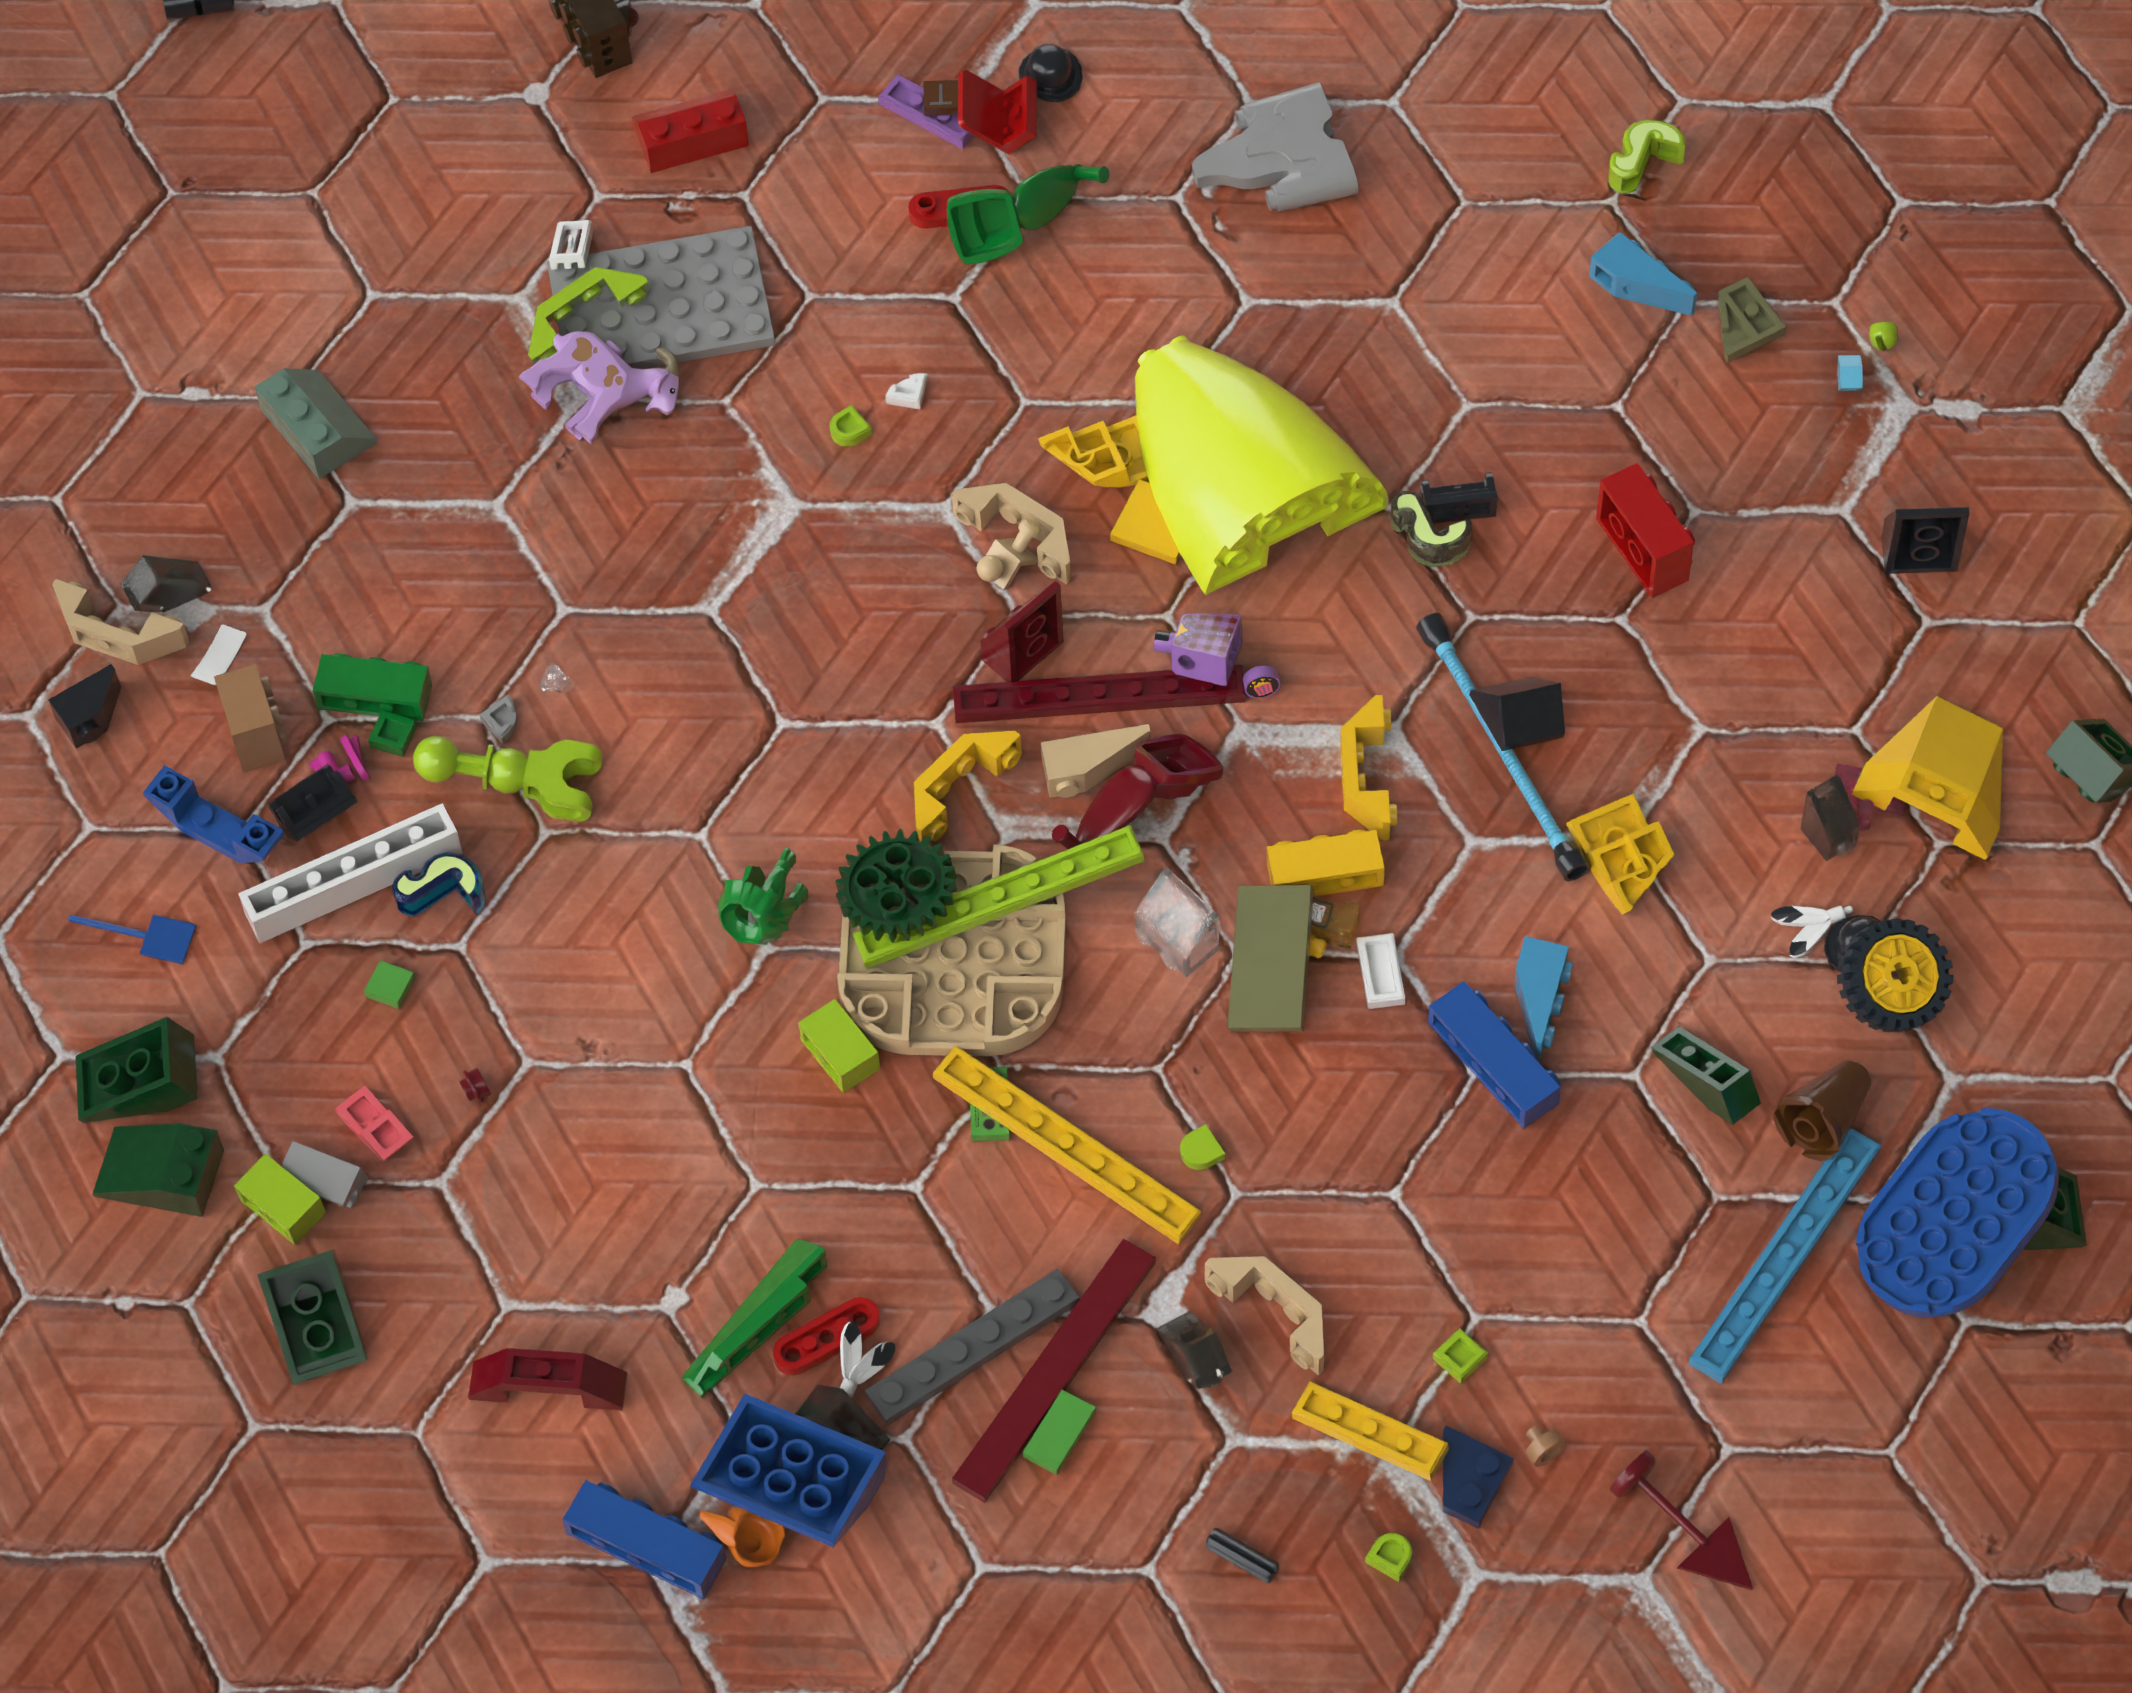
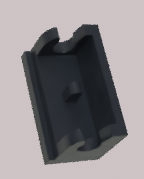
[1420,472,1498,524]
[266,764,358,842]

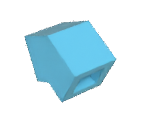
[1837,355,1863,391]

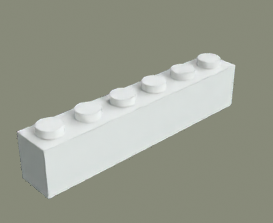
[238,803,463,944]

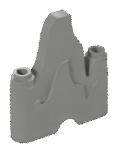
[1192,82,1359,212]

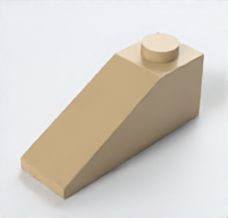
[1041,724,1151,798]

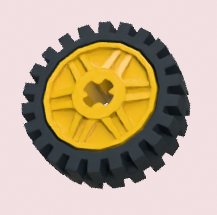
[1837,919,1954,1032]

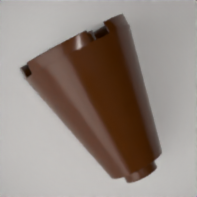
[1773,1061,1871,1161]

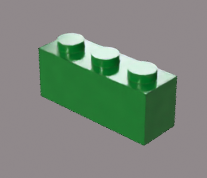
[312,653,432,722]

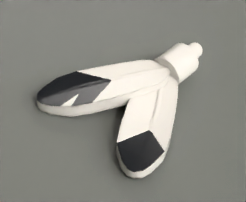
[1771,905,1853,958]
[837,1322,896,1407]

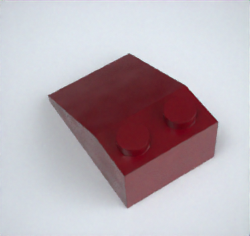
[980,581,1064,682]

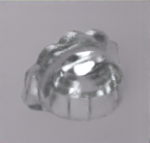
[540,663,575,694]

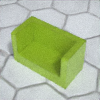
[798,999,880,1093]
[234,1153,326,1245]

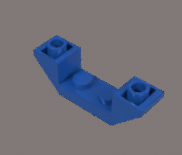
[143,765,285,863]

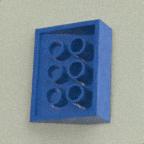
[691,1393,886,1547]

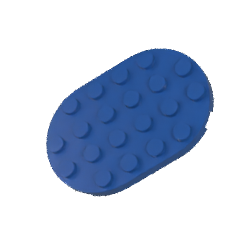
[1856,1108,2059,1317]

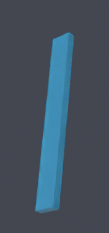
[1689,1128,1881,1384]

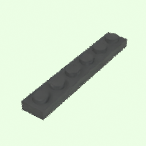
[865,1269,1079,1426]

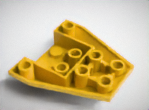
[1851,696,2003,860]

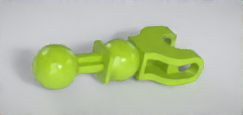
[413,736,604,822]

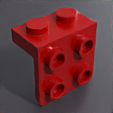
[958,70,1037,154]

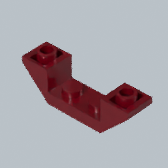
[468,1348,628,1411]

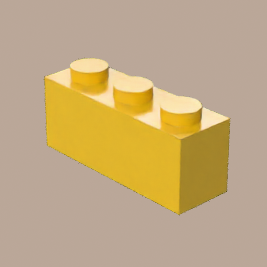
[1267,829,1385,897]

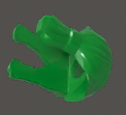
[718,847,808,945]

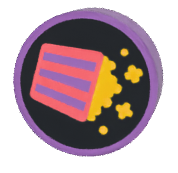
[1243,665,1281,698]

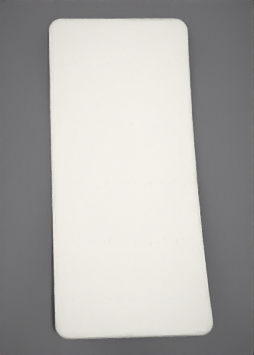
[191,624,246,685]

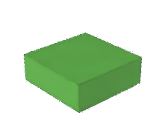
[364,960,415,1009]

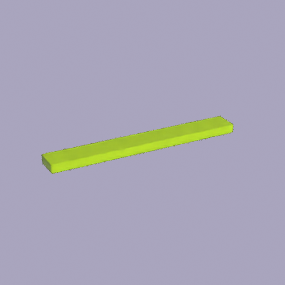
[853,825,1145,969]

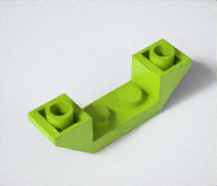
[528,267,650,364]

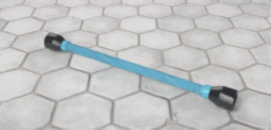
[1416,613,1590,882]

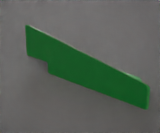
[682,1239,828,1398]

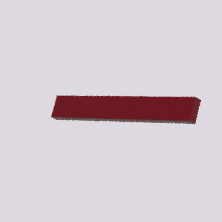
[953,665,1246,723]
[952,1239,1156,1503]

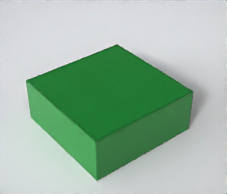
[368,710,417,757]

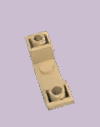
[952,483,1071,585]
[52,579,189,665]
[1205,1256,1324,1376]

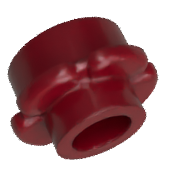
[459,1068,491,1104]

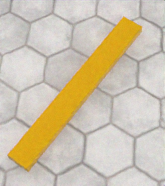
[933,1045,1201,1245]

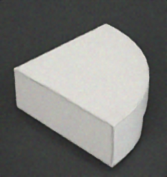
[885,373,928,409]

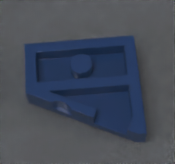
[1443,1426,1514,1529]

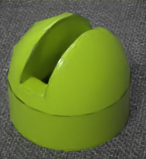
[1869,322,1898,351]

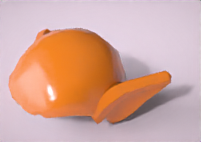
[700,1506,785,1568]

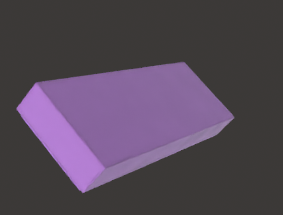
[878,74,974,149]

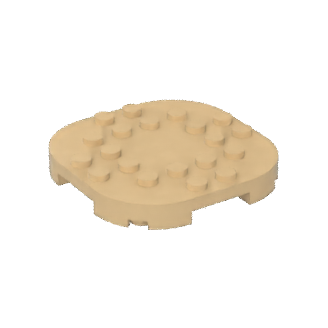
[837,845,1066,1056]

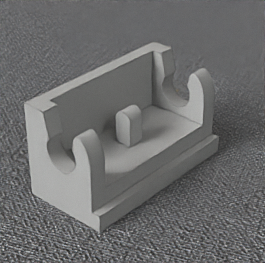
[281,1141,369,1209]

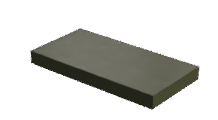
[1227,885,1314,1032]

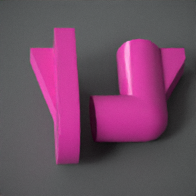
[309,735,371,783]

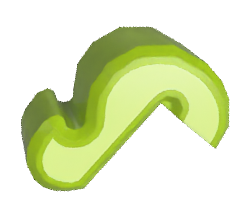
[1608,119,1686,193]

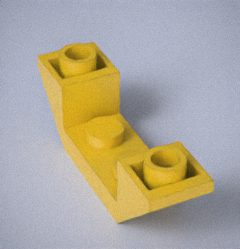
[1340,695,1397,841]
[914,731,1022,842]

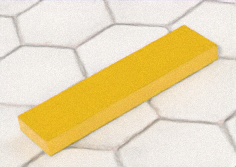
[1292,1381,1449,1481]

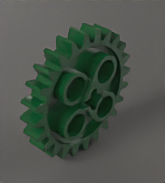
[835,829,957,943]

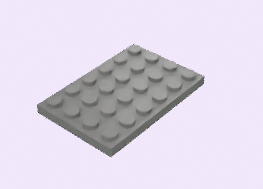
[547,226,775,382]

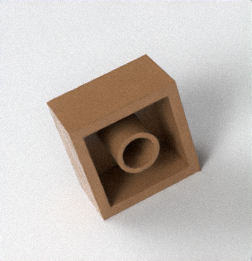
[214,664,288,772]

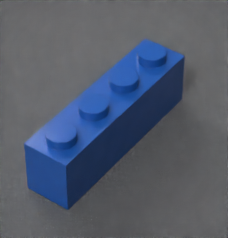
[1428,981,1561,1129]
[562,1480,726,1600]

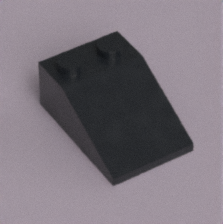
[1881,507,1970,574]

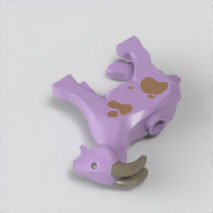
[519,331,679,445]

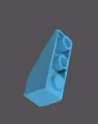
[1589,232,1697,316]
[1514,936,1574,1060]

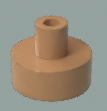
[1525,1425,1567,1467]

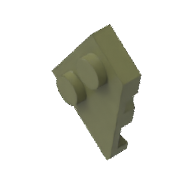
[1717,277,1786,363]

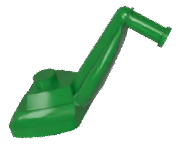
[947,164,1110,265]

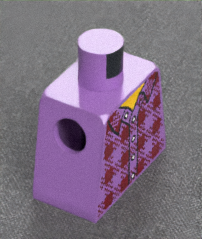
[1154,614,1242,686]

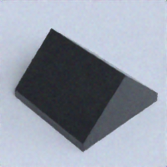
[1469,677,1565,751]

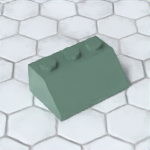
[254,368,377,479]

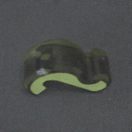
[1390,491,1472,567]

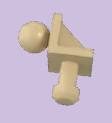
[976,519,1040,590]

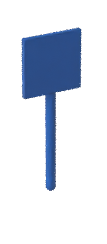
[68,915,196,965]

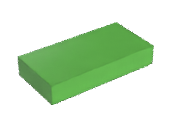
[1023,1390,1096,1475]

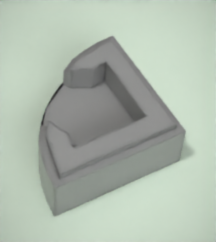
[479,694,517,744]

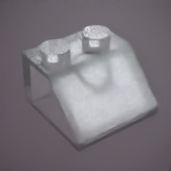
[1135,867,1219,977]

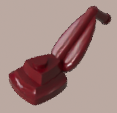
[1051,734,1224,850]

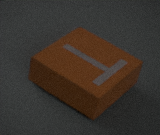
[924,80,958,116]

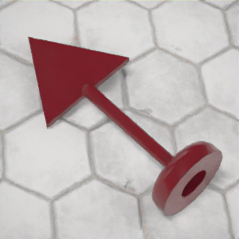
[1609,1450,1753,1590]

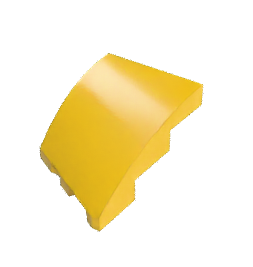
[1038,416,1149,487]
[1566,793,1674,915]

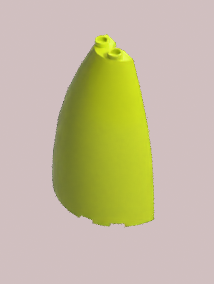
[1135,335,1389,595]

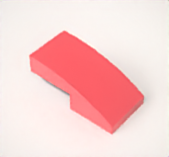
[335,1085,414,1162]

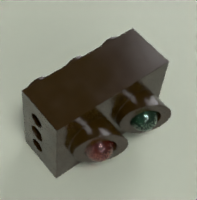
[549,0,639,78]

